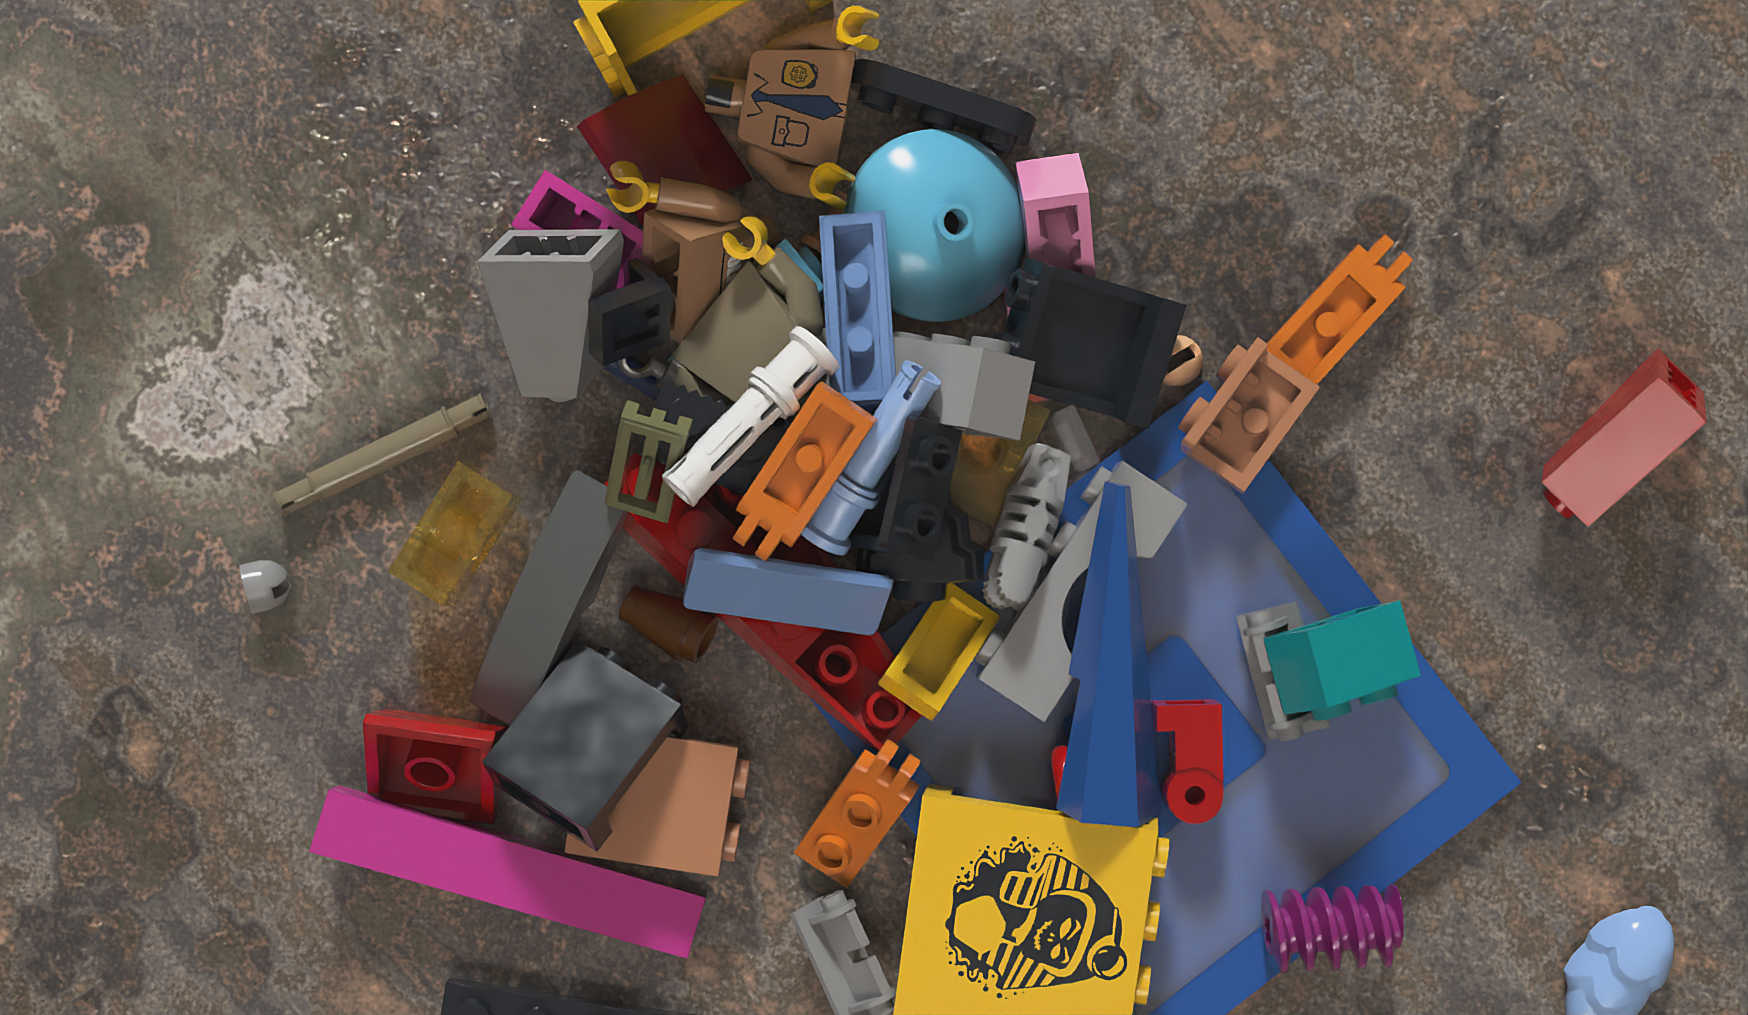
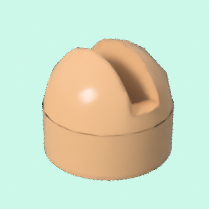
[1163,335,1203,387]

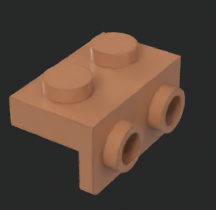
[1178,337,1320,494]

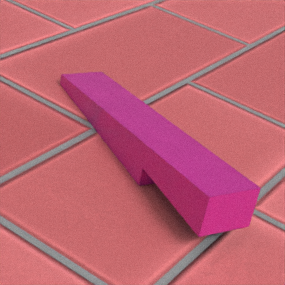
[309,785,707,958]

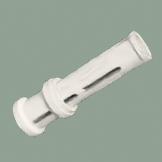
[662,326,840,507]

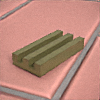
[604,400,693,523]

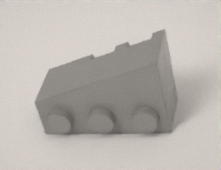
[817,328,1035,441]

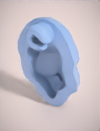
[1563,906,1675,1015]

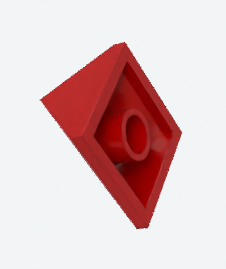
[363,708,509,824]

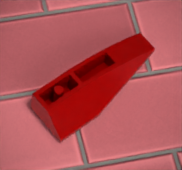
[604,452,922,753]

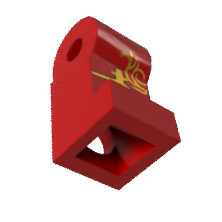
[1151,699,1224,824]

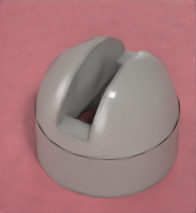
[239,560,291,614]

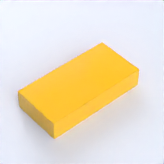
[878,583,1001,721]

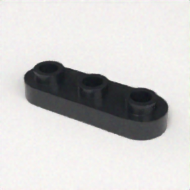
[850,59,1037,153]

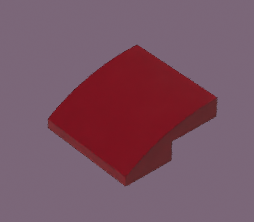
[577,74,752,227]

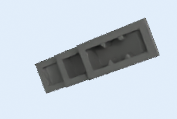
[468,470,628,725]

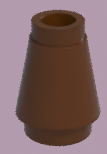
[619,585,719,664]

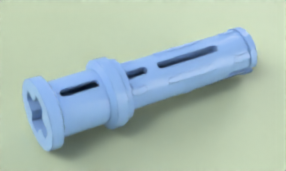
[802,360,941,555]

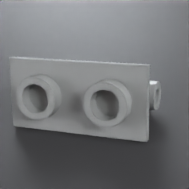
[1236,601,1331,742]
[790,888,896,1015]

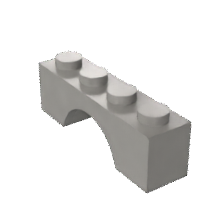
[973,461,1188,722]

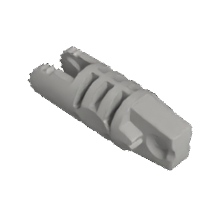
[982,443,1071,609]

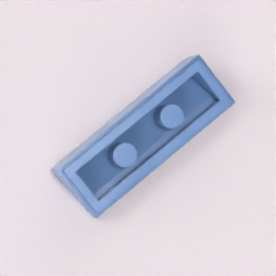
[819,210,896,412]
[683,548,893,635]

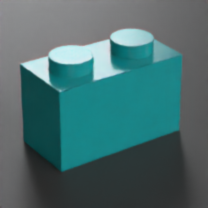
[1263,600,1421,721]

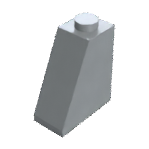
[477,229,624,402]

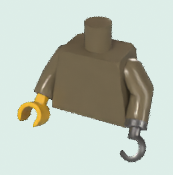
[618,216,827,416]

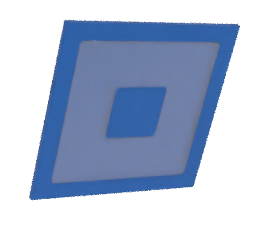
[807,381,1522,1015]

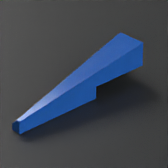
[1056,481,1161,827]

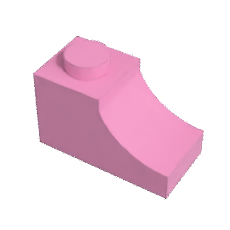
[1015,153,1096,278]

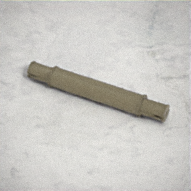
[274,392,493,517]

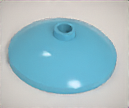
[843,129,1025,322]

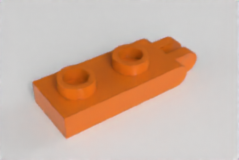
[1267,234,1413,385]
[733,381,878,562]
[794,739,921,888]

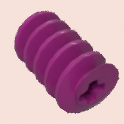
[1261,884,1404,973]

